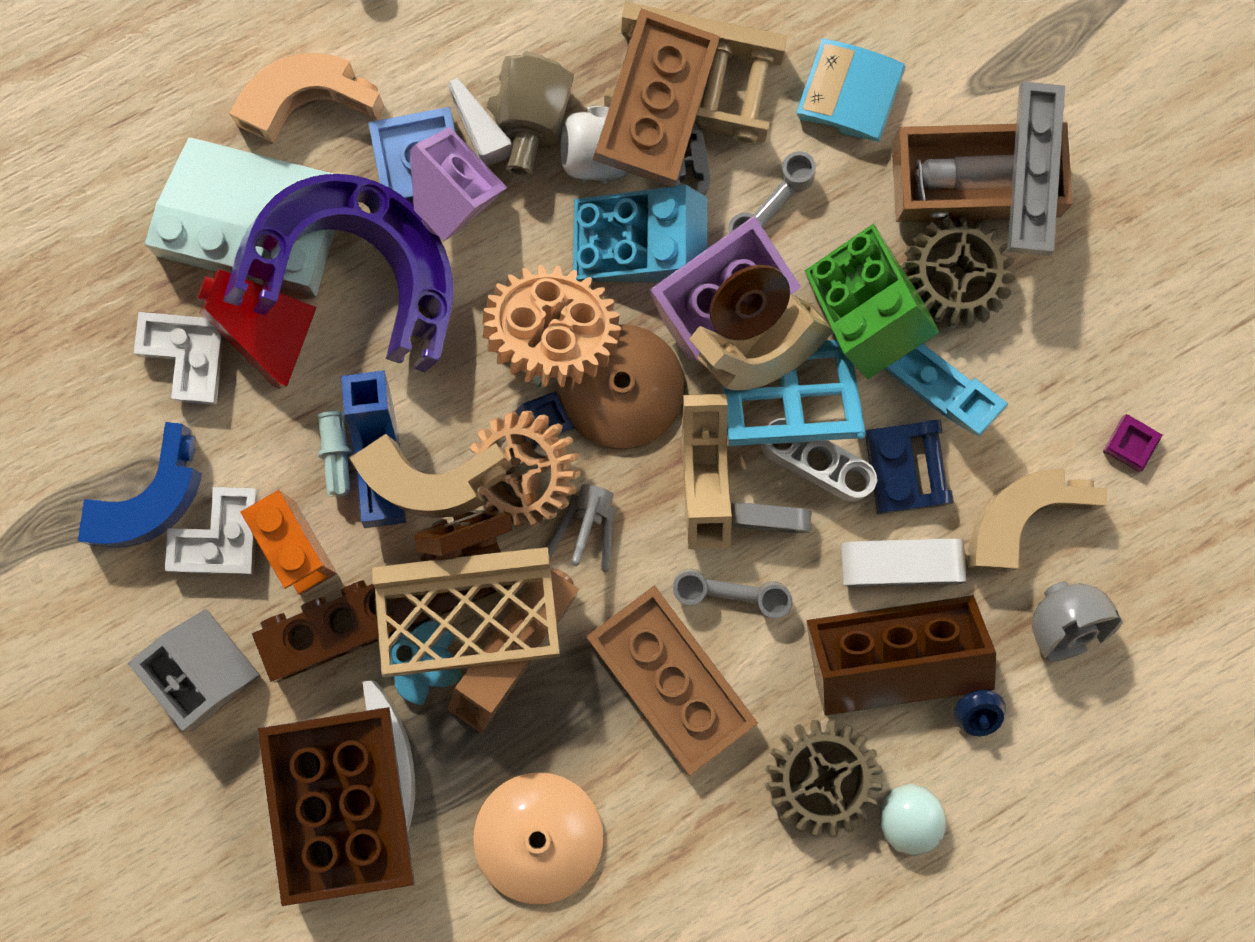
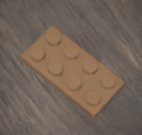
[592,8,720,188]
[586,585,758,776]

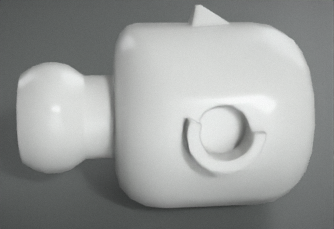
[561,106,628,184]

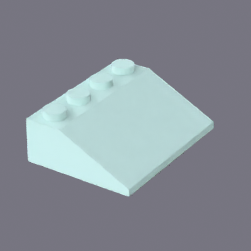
[145,137,335,297]

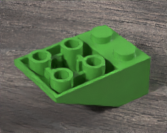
[804,223,940,379]

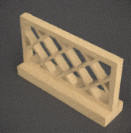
[371,547,560,677]

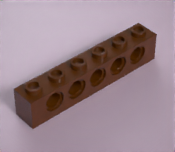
[251,542,514,683]

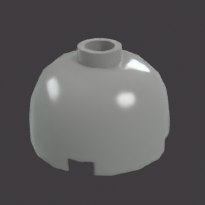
[1032,581,1123,662]

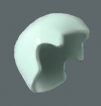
[880,784,946,856]

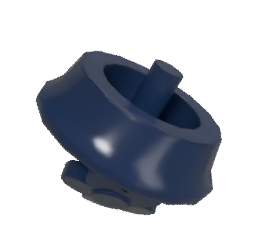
[954,690,1006,737]

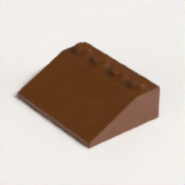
[258,707,415,906]

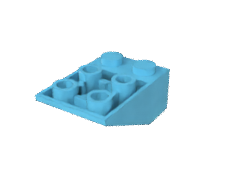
[573,185,707,283]

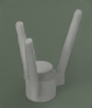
[546,484,617,572]

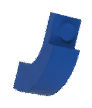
[341,370,407,528]
[78,422,202,548]

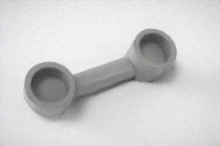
[728,151,816,233]
[673,568,792,618]

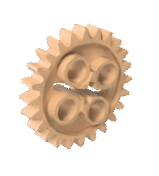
[482,265,621,387]

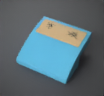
[796,38,906,142]

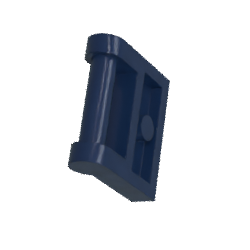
[865,420,954,515]

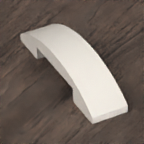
[362,681,415,833]

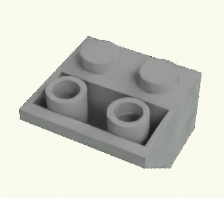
[128,609,261,731]

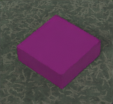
[1103,414,1163,472]

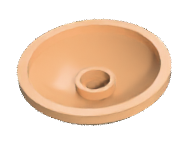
[473,772,603,904]

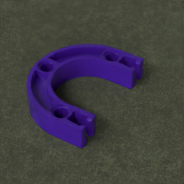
[223,174,453,373]

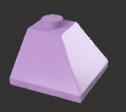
[410,127,507,241]

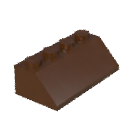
[807,595,996,716]

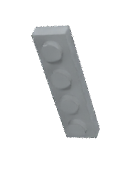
[1007,82,1065,256]

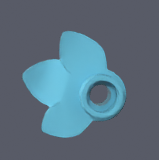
[389,621,462,705]

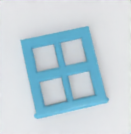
[722,340,866,446]

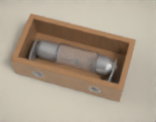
[892,122,1073,222]

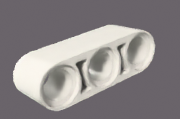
[761,418,877,503]
[841,539,966,587]

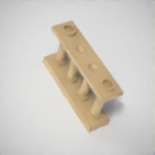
[604,2,788,144]

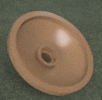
[559,324,685,449]

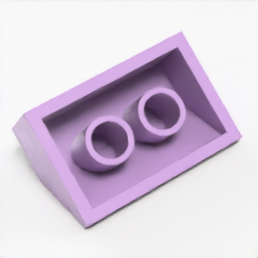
[649,216,801,361]

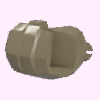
[487,51,574,177]

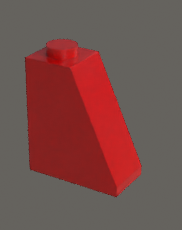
[197,269,317,389]

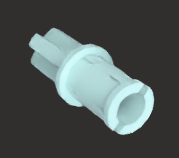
[317,411,352,497]

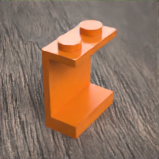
[240,489,338,595]

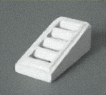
[449,78,512,167]

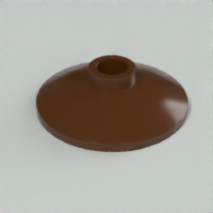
[710,265,790,340]

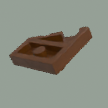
[414,510,513,560]

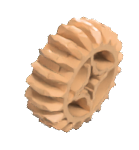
[468,410,581,526]

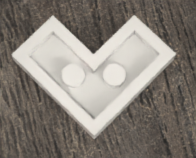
[134,312,224,405]
[165,487,259,575]

